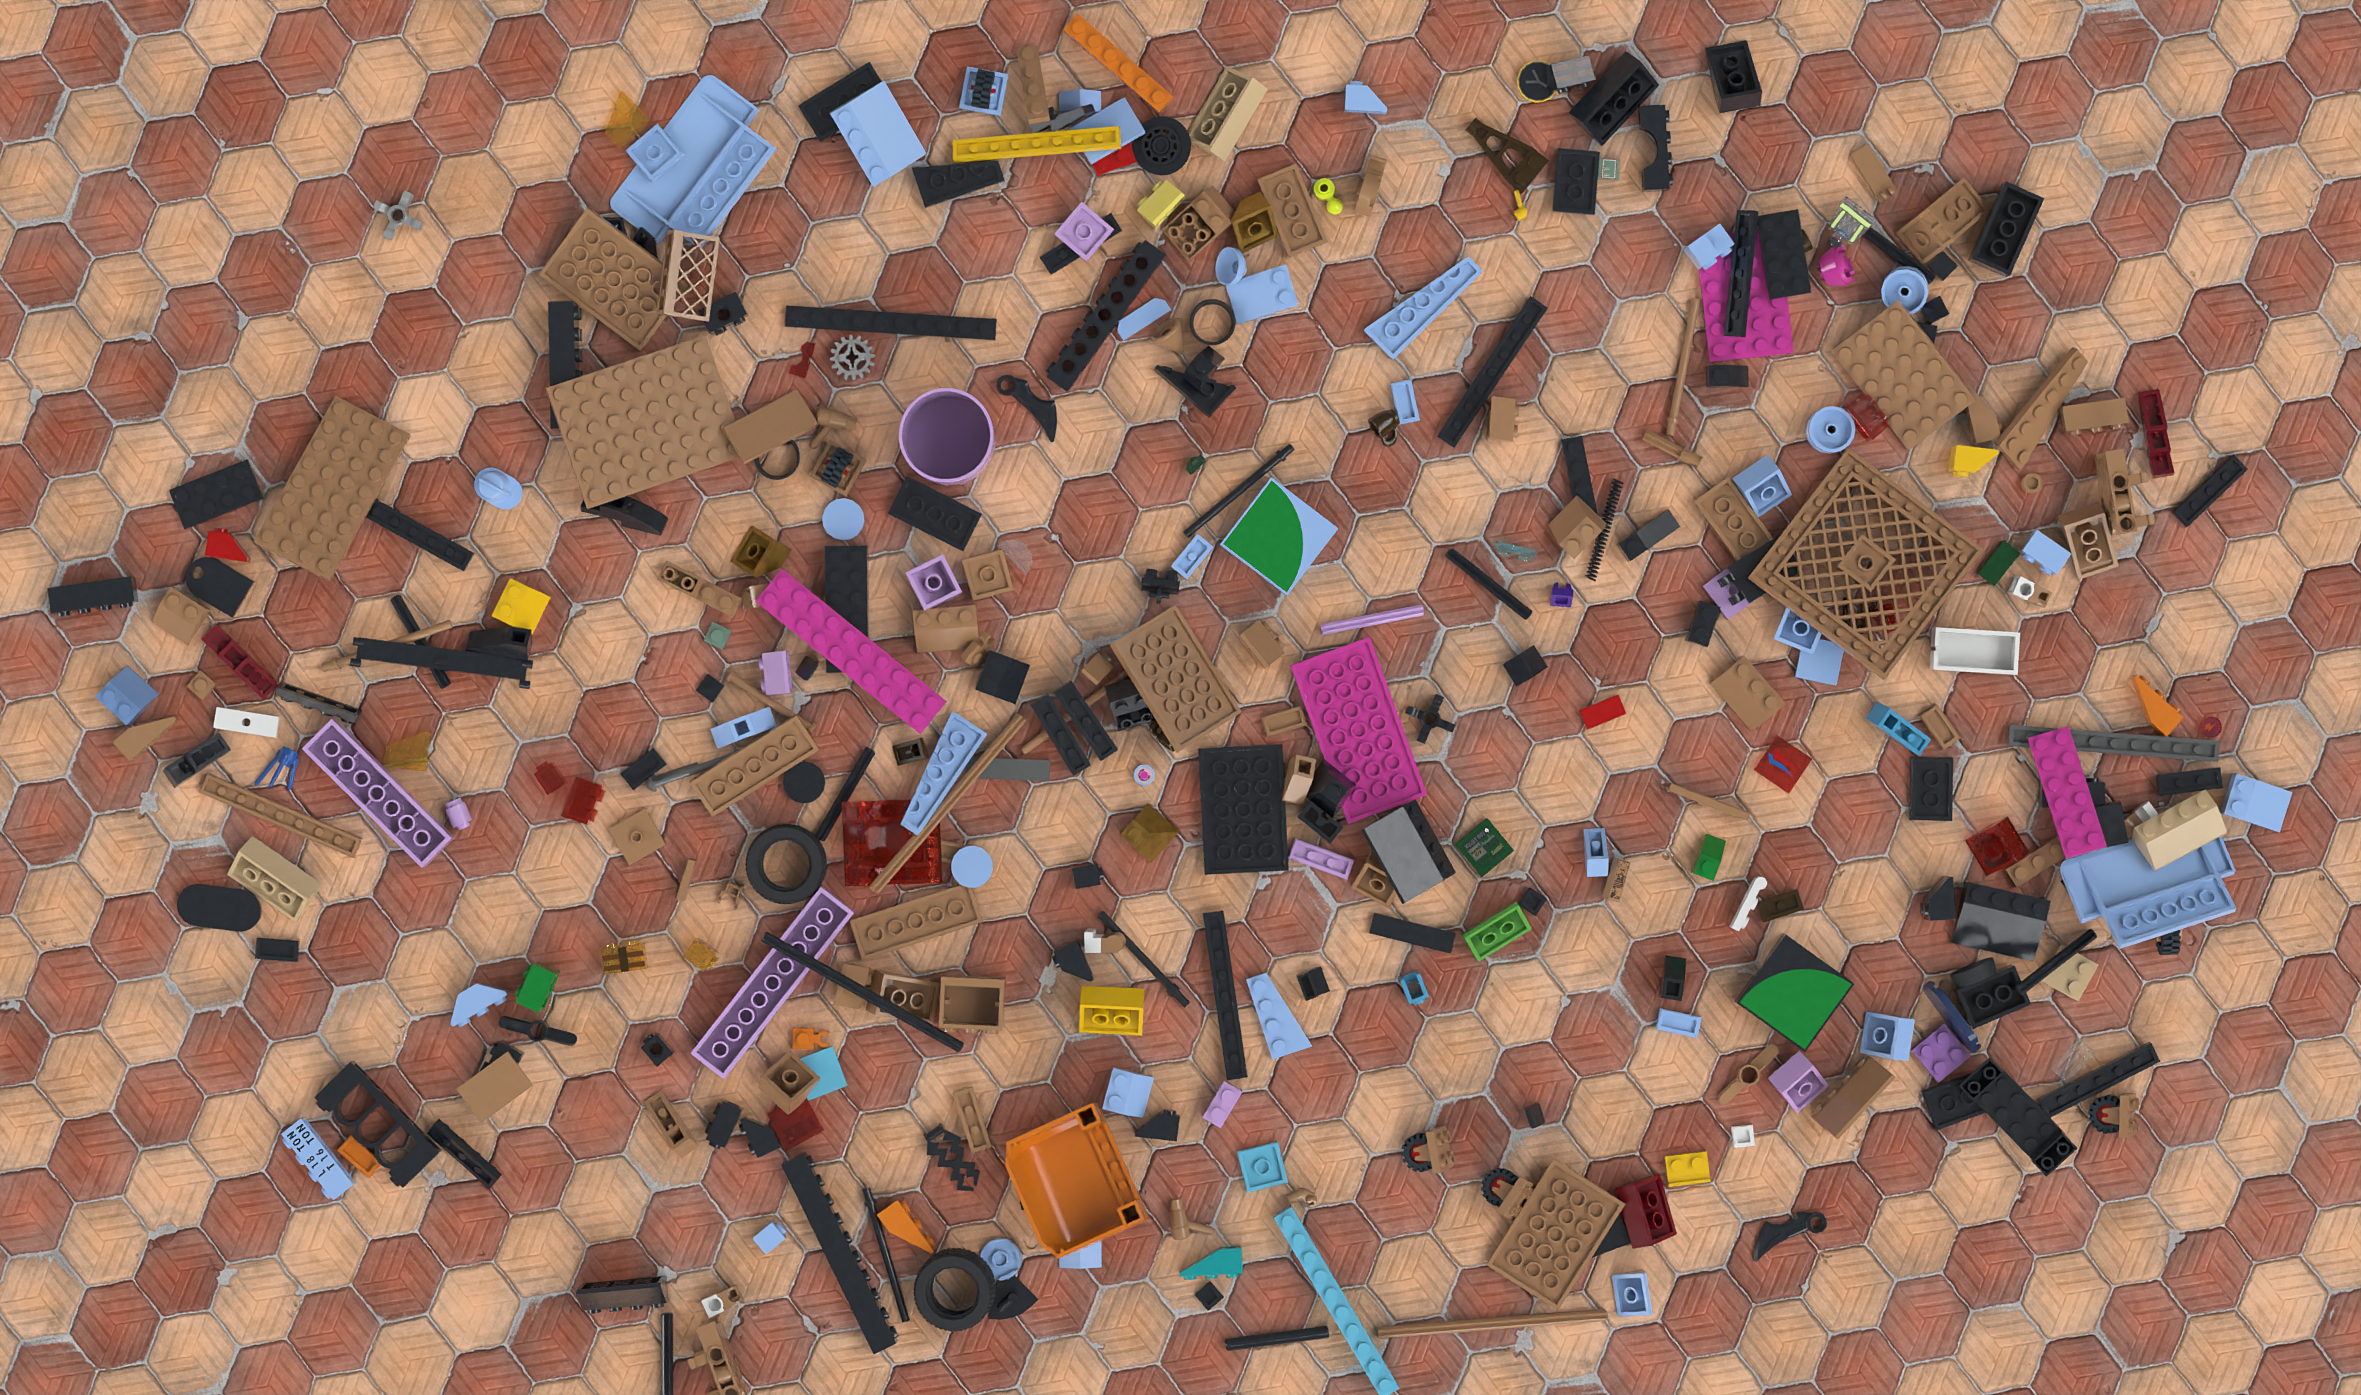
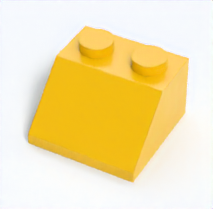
[1947,445,1999,478]
[492,578,551,635]

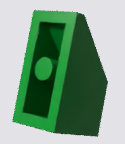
[1691,834,1726,881]

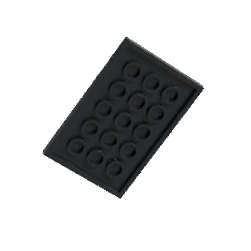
[1198,744,1289,875]

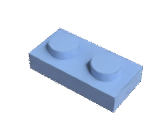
[1171,534,1213,579]

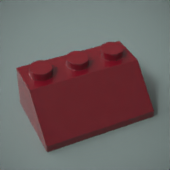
[1615,1174,1677,1249]

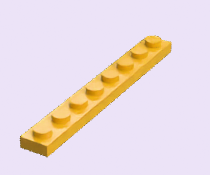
[953,126,1121,163]

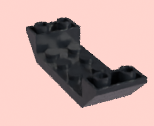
[1959,1057,2078,1177]

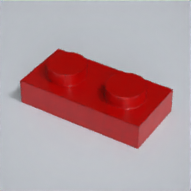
[1093,143,1136,176]

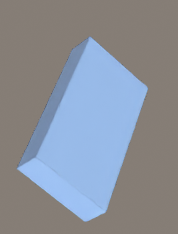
[1390,379,1420,425]
[1656,1008,1702,1038]

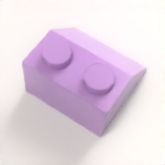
[905,555,962,611]
[759,651,793,695]
[1768,1051,1829,1113]

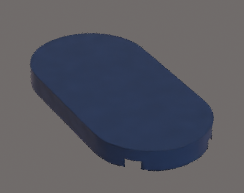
[1923,981,1981,1053]

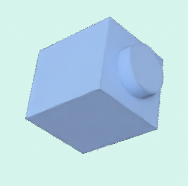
[752,1220,787,1254]

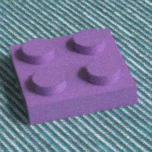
[1911,1023,1971,1083]

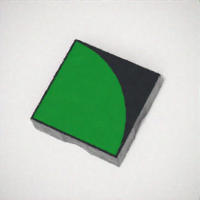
[1734,933,1854,1052]

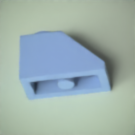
[1344,81,1387,114]
[1583,828,1609,877]

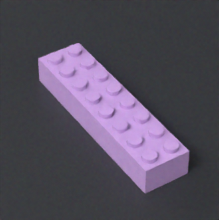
[302,719,455,868]

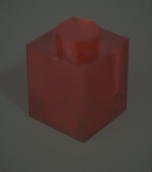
[534,761,567,795]

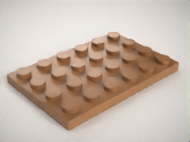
[539,207,689,351]
[1831,299,1977,450]
[1110,605,1242,753]
[1487,1158,1625,1310]

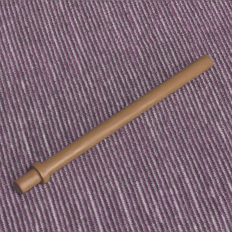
[1666,298,1700,436]
[321,620,453,672]
[1021,670,1129,755]

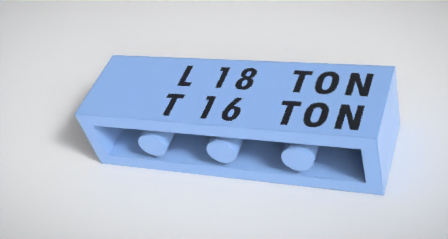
[281,1117,356,1200]

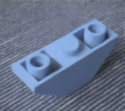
[710,707,777,749]
[450,983,510,1028]

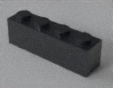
[47,576,139,617]

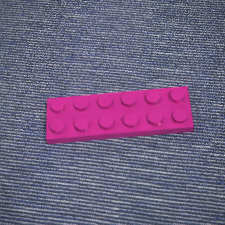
[2027,726,2107,859]

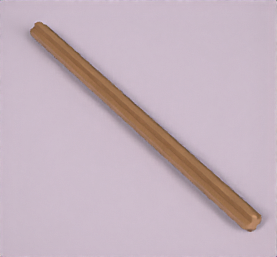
[869,714,1026,894]
[1377,1309,1607,1339]

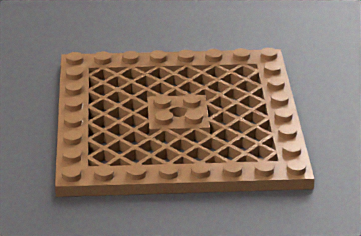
[1748,448,1984,680]

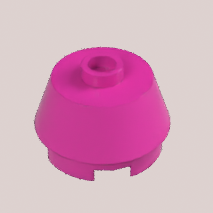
[1818,245,1855,286]

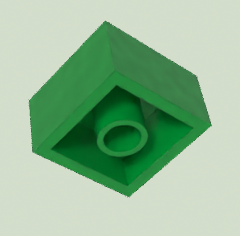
[515,962,560,1013]

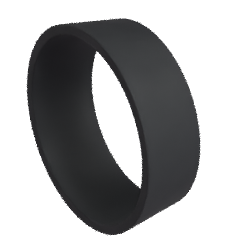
[1189,299,1236,345]
[754,440,800,480]
[1950,957,1997,988]

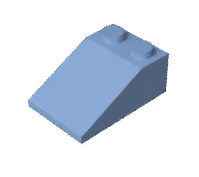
[1226,265,1298,325]
[2219,773,2292,832]

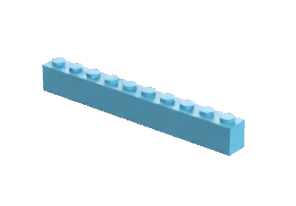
[1273,1205,1400,1395]

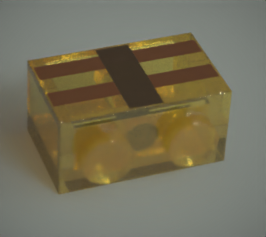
[683,938,719,971]
[601,940,648,975]

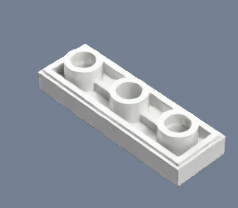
[213,707,280,738]

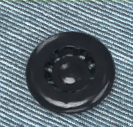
[1133,116,1191,175]

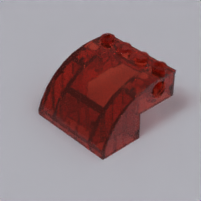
[842,799,943,887]

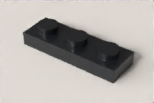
[2156,767,2223,796]

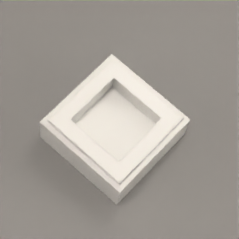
[1731,1124,1755,1148]

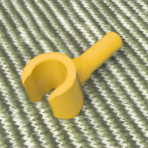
[1513,190,1527,221]

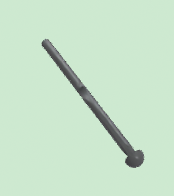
[646,749,739,792]

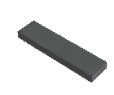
[965,757,1050,781]

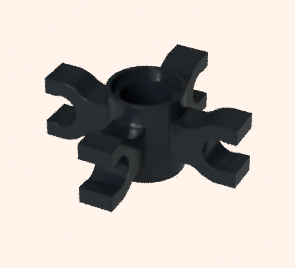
[1405,694,1455,744]

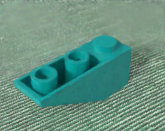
[1180,1246,1243,1280]

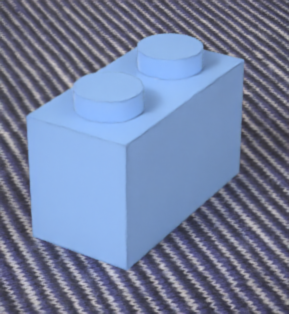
[2019,530,2071,576]

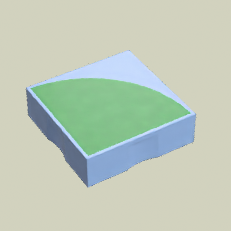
[1220,477,1338,596]

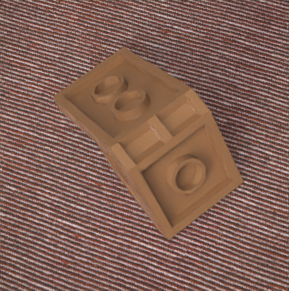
[1896,178,1990,265]

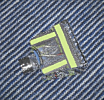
[1827,196,1878,247]

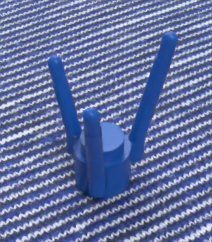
[255,746,300,790]

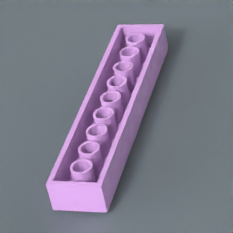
[691,886,855,1079]

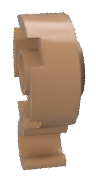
[1353,155,1387,217]

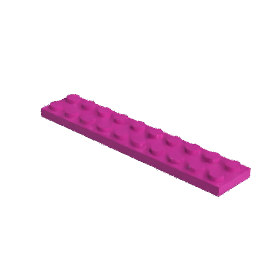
[755,569,947,734]

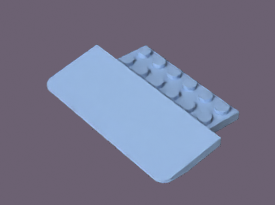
[610,75,777,247]
[2060,836,2236,949]

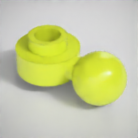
[1314,178,1343,215]

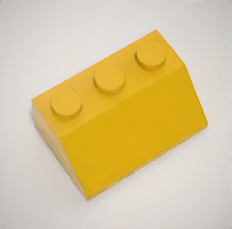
[1079,986,1144,1036]

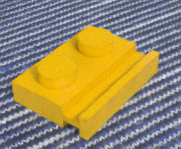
[1664,1151,1711,1187]

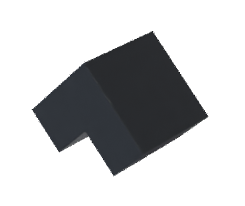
[1503,645,1548,687]
[1296,966,1330,1001]

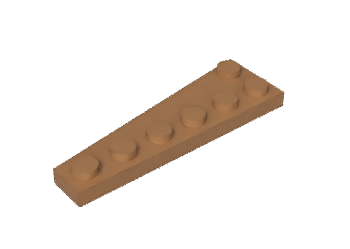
[1994,347,2088,470]

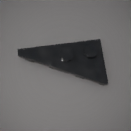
[1154,365,1236,418]

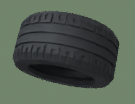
[745,824,827,904]
[913,1248,996,1332]

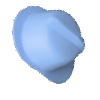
[474,467,523,509]

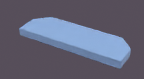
[1117,298,1171,341]

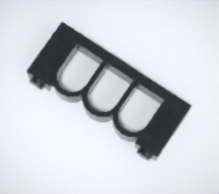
[314,1061,442,1188]

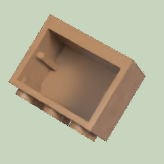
[939,975,1006,1034]

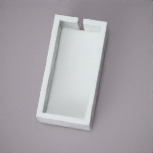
[1929,627,2020,675]

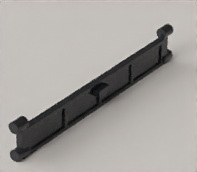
[350,637,533,689]

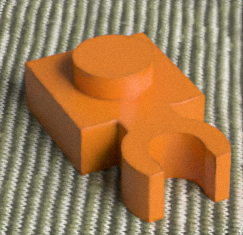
[793,1028,829,1049]

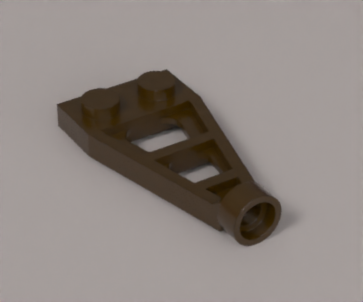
[1465,118,1549,194]

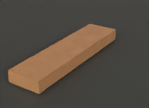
[1667,783,1750,821]

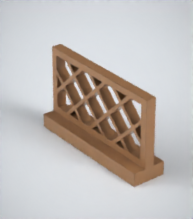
[657,230,720,322]

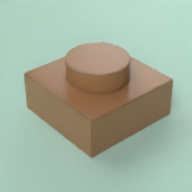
[186,670,217,700]

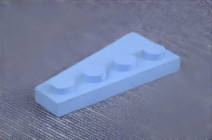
[1246,973,1312,1059]

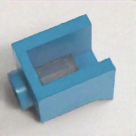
[1398,970,1429,1005]

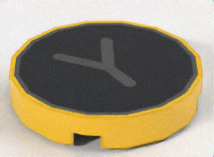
[1517,61,1556,103]

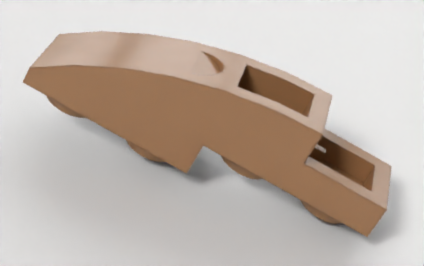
[657,561,743,618]

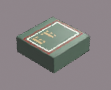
[1598,158,1620,181]

